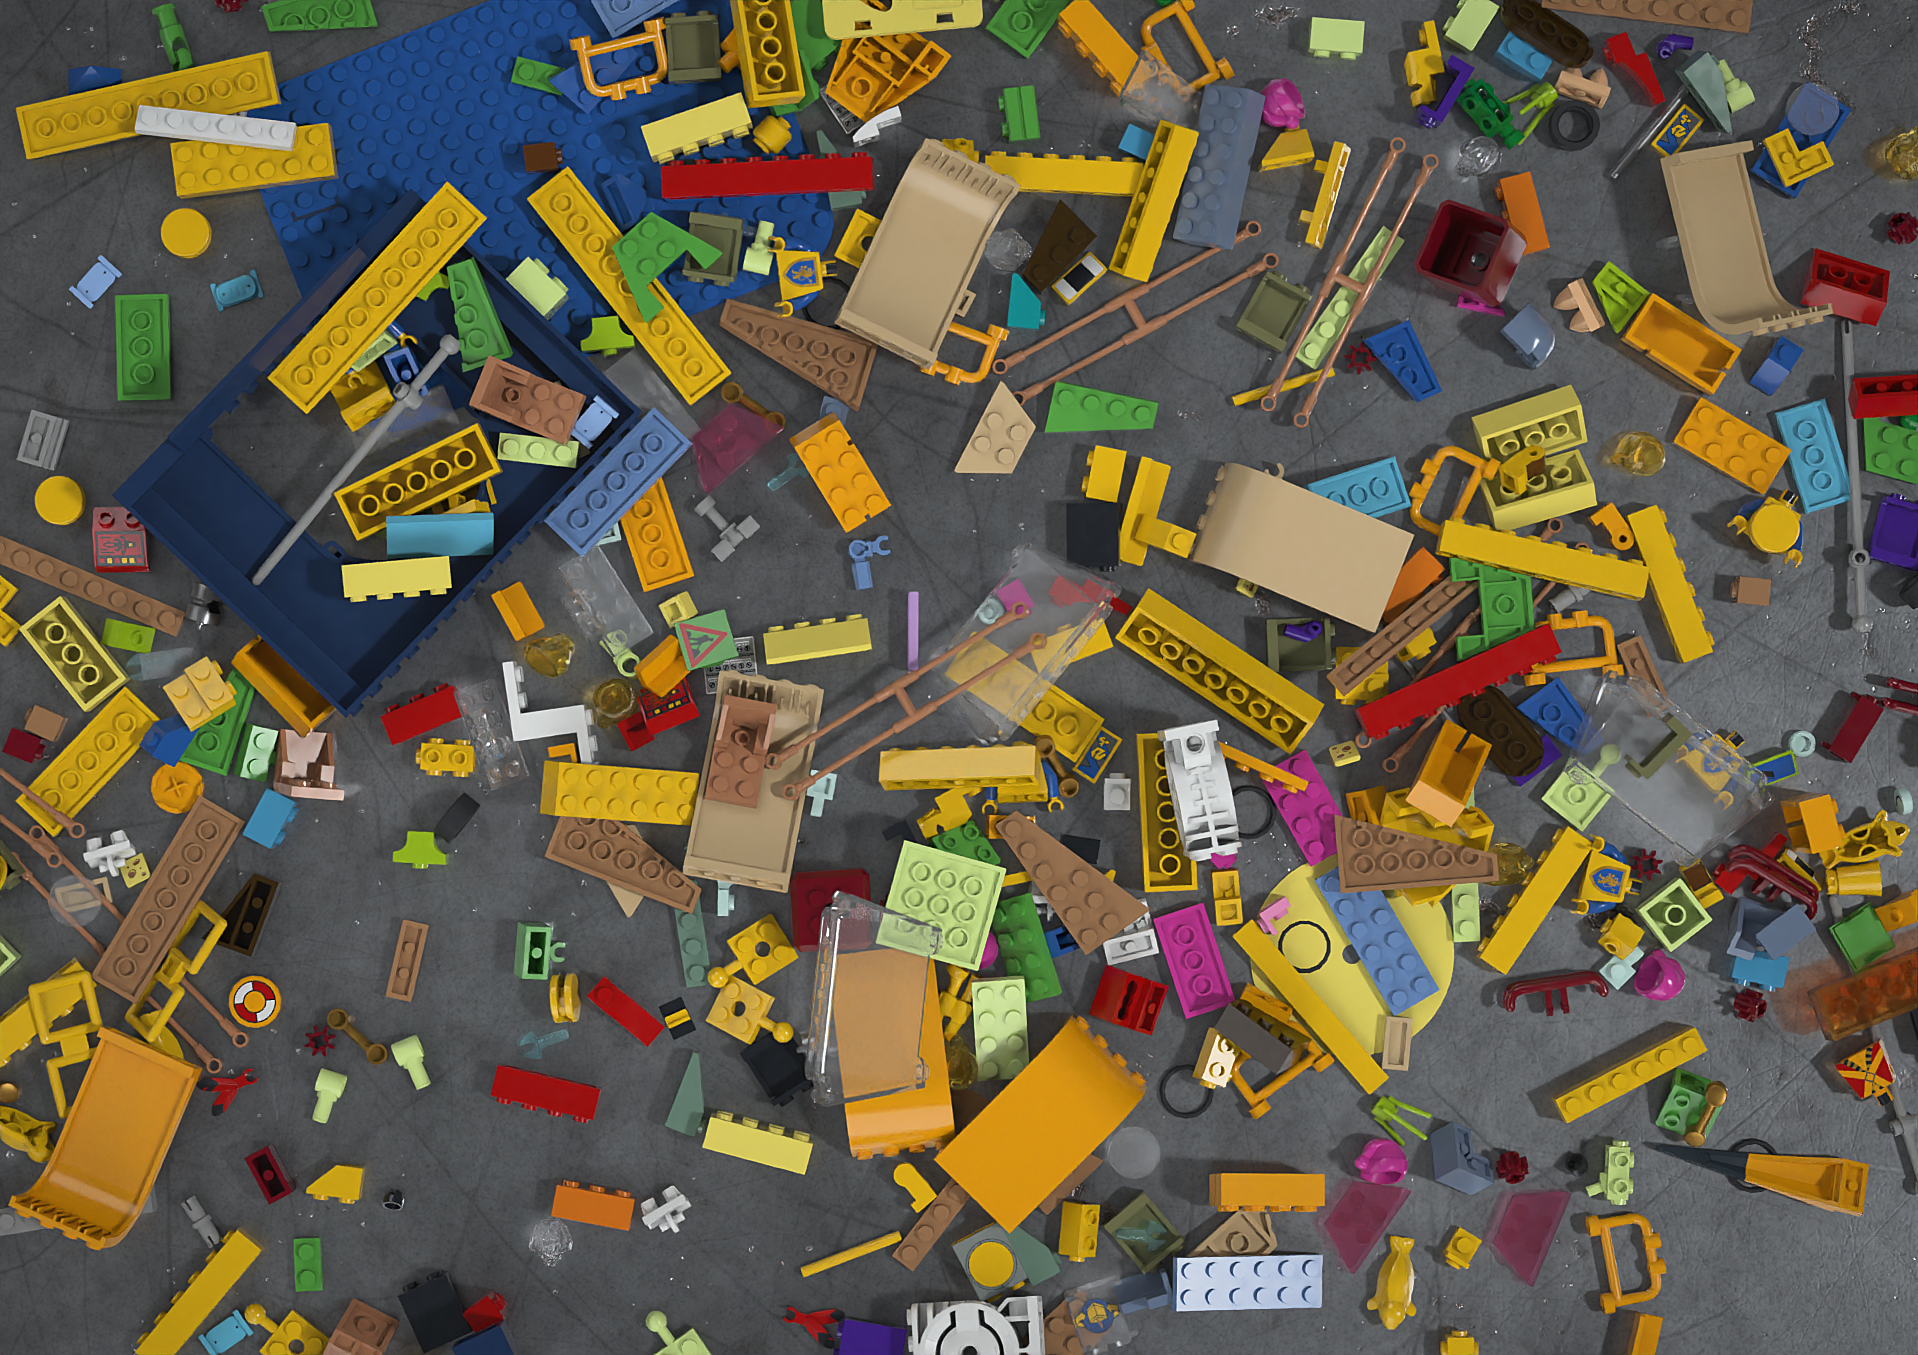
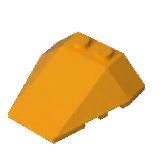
[825,0,952,123]

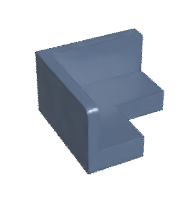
[1726,897,1786,961]
[1755,902,1816,960]
[1430,1122,1494,1195]
[1114,1266,1173,1315]

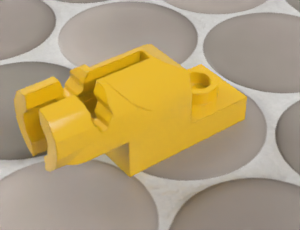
[1404,20,1445,107]
[916,787,983,842]

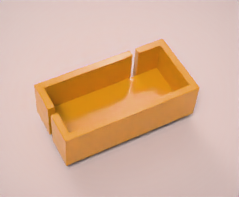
[1057,0,1153,100]
[1620,293,1742,396]
[789,411,891,533]
[231,635,337,738]
[1405,719,1492,827]
[1780,793,1845,854]
[1209,1173,1325,1212]

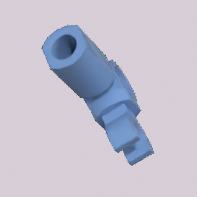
[848,536,891,590]

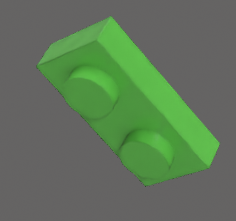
[511,56,565,96]
[293,1237,323,1292]

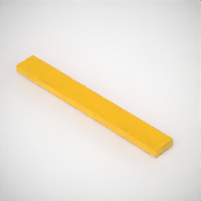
[1232,918,1389,1095]

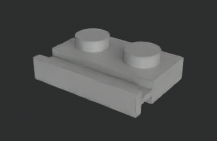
[16,409,70,471]

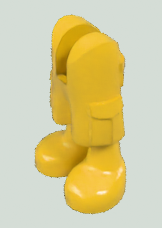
[938,963,985,1042]

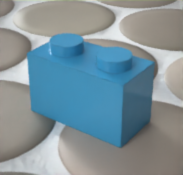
[1493,31,1553,83]
[243,787,299,849]
[1728,950,1790,992]

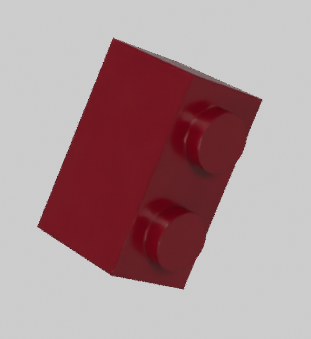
[244,1143,296,1205]

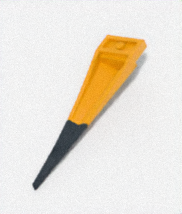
[1656,1145,1869,1217]

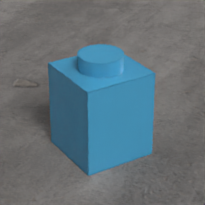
[1118,123,1155,163]

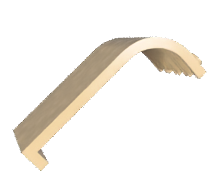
[834,138,1021,369]
[1660,140,1833,336]
[1187,463,1414,633]
[683,670,824,893]

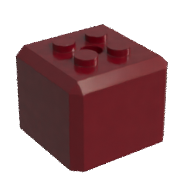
[1414,199,1527,307]
[790,867,873,952]

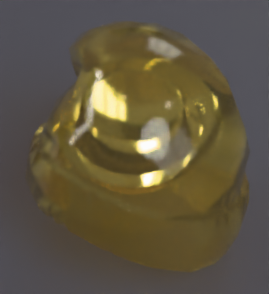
[1885,127,1918,181]
[1610,431,1666,477]
[523,633,575,678]
[592,678,637,729]
[1483,842,1534,886]
[945,1035,979,1091]

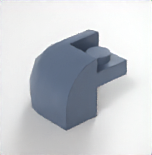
[1500,302,1555,370]

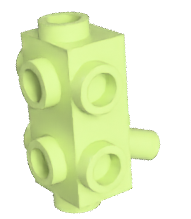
[1585,1140,1634,1205]

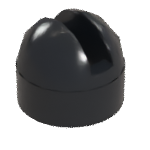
[1565,1153,1588,1176]
[382,1189,404,1211]

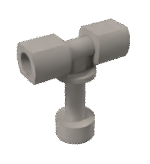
[694,495,760,563]

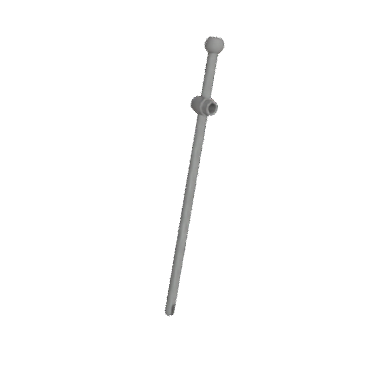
[1841,320,1873,633]
[251,334,460,586]
[1828,895,1918,1195]

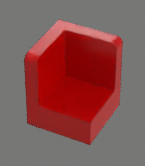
[616,711,655,752]

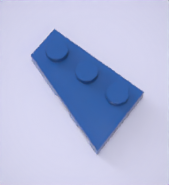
[547,36,638,115]
[1363,320,1442,403]
[1516,677,1604,757]

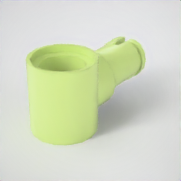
[1718,59,1755,114]
[743,221,774,276]
[599,632,642,680]
[391,1034,431,1090]
[312,1068,347,1123]

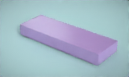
[908,592,919,671]

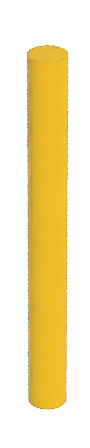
[1232,367,1335,406]
[800,1231,902,1277]

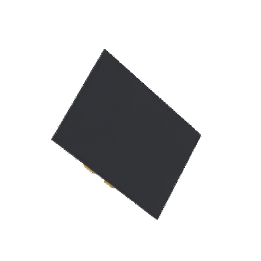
[1063,834,1101,865]
[659,997,696,1040]

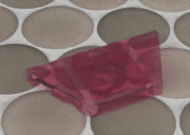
[692,404,784,494]
[1324,1181,1411,1275]
[1493,1191,1572,1287]

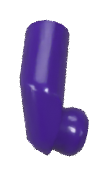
[1656,34,1694,59]
[1283,621,1322,642]

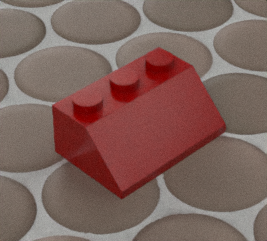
[1801,248,1890,326]

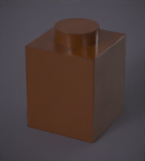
[523,142,563,175]

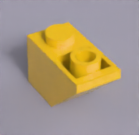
[306,1163,366,1204]

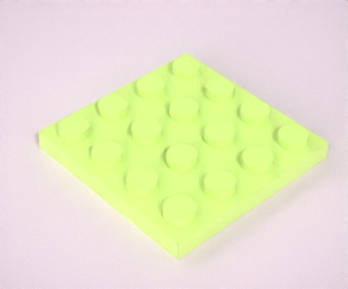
[875,840,1007,971]

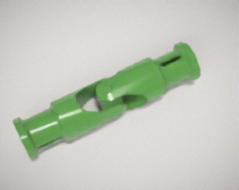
[152,3,195,72]

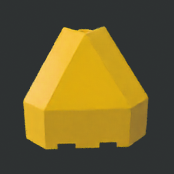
[1380,787,1494,908]

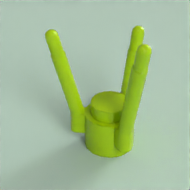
[1502,81,1558,145]
[1371,1095,1432,1146]

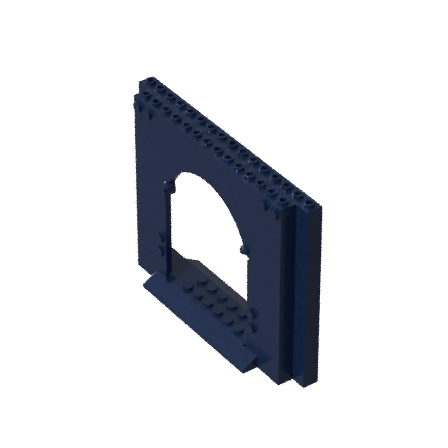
[112,189,642,718]

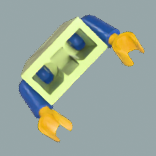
[345,320,418,389]

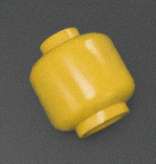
[753,115,792,155]

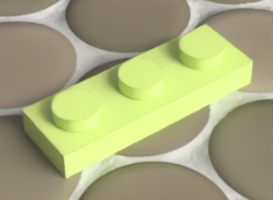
[497,432,580,468]

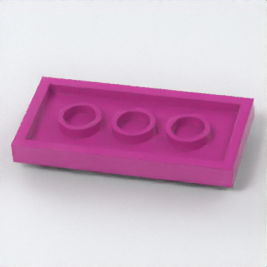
[1261,749,1343,867]
[1153,902,1235,1019]

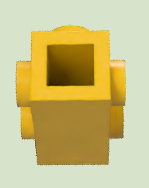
[416,738,477,777]
[1192,1027,1241,1090]
[1058,1201,1100,1262]

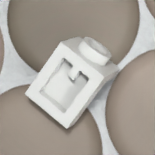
[1104,773,1131,810]

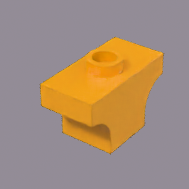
[1874,888,1918,932]

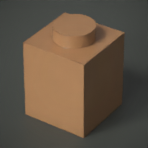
[1730,576,1771,606]
[24,705,68,742]

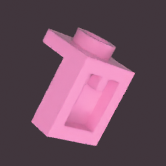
[1257,896,1291,936]

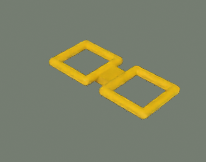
[124,900,227,1042]
[28,970,103,1119]

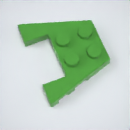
[612,212,723,323]
[1861,417,1918,485]
[1449,558,1535,661]

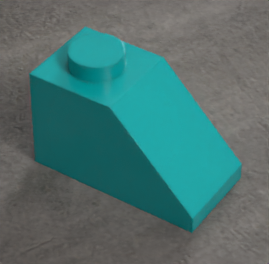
[1007,273,1046,331]

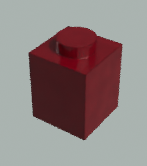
[2,727,47,764]

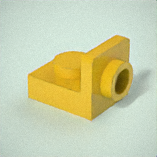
[1443,1226,1482,1270]

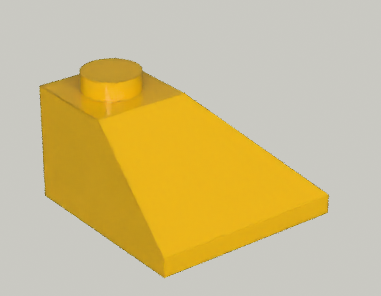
[1258,126,1315,172]

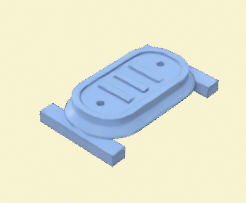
[69,255,123,309]
[572,395,619,449]

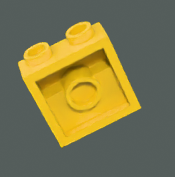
[1334,646,1389,705]
[163,656,237,732]

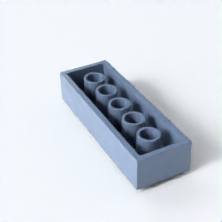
[1173,84,1266,250]

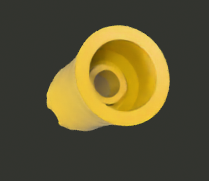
[1825,860,1882,896]

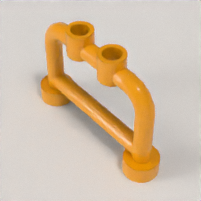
[1140,0,1235,96]
[569,17,669,101]
[915,321,1009,385]
[1409,445,1501,537]
[1524,610,1624,686]
[1231,1020,1335,1120]
[1585,1213,1666,1315]

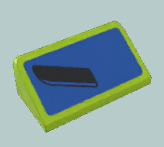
[1741,749,1799,792]

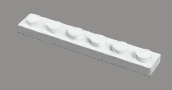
[135,105,297,151]

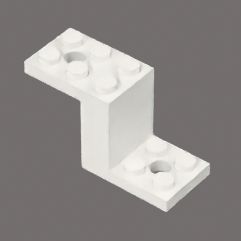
[502,661,600,765]

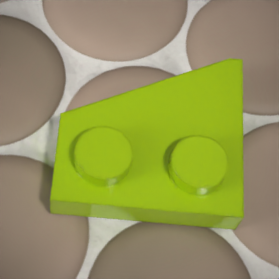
[1591,261,1650,333]

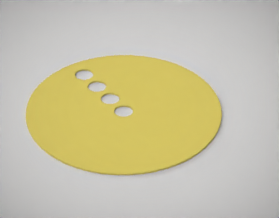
[1250,853,1454,1055]

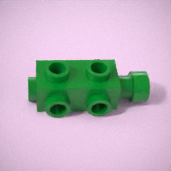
[1456,78,1525,150]

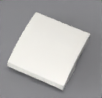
[853,106,901,148]
[1103,898,1159,965]

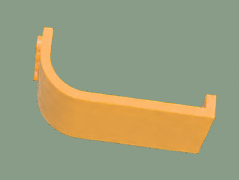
[827,948,956,1160]
[934,1013,1147,1234]
[8,1026,202,1251]

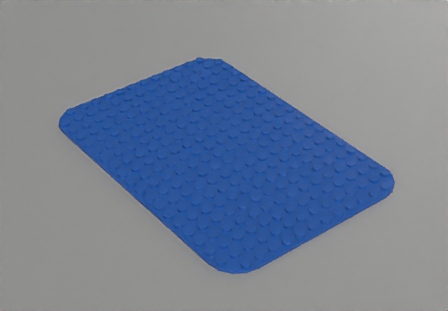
[246,0,834,431]

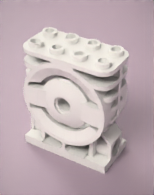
[1157,720,1242,861]
[907,1296,1046,1355]

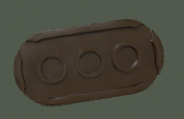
[1498,0,1593,68]
[1457,685,1544,777]

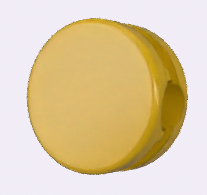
[161,208,212,258]
[35,476,87,525]
[1748,504,1800,553]
[549,973,581,1023]

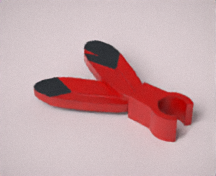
[197,1068,259,1116]
[783,1306,845,1349]

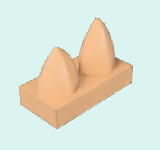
[1554,67,1611,109]
[1553,278,1606,332]

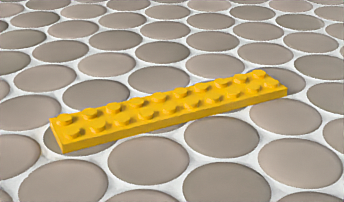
[16,51,281,160]
[527,166,732,406]
[268,182,487,414]

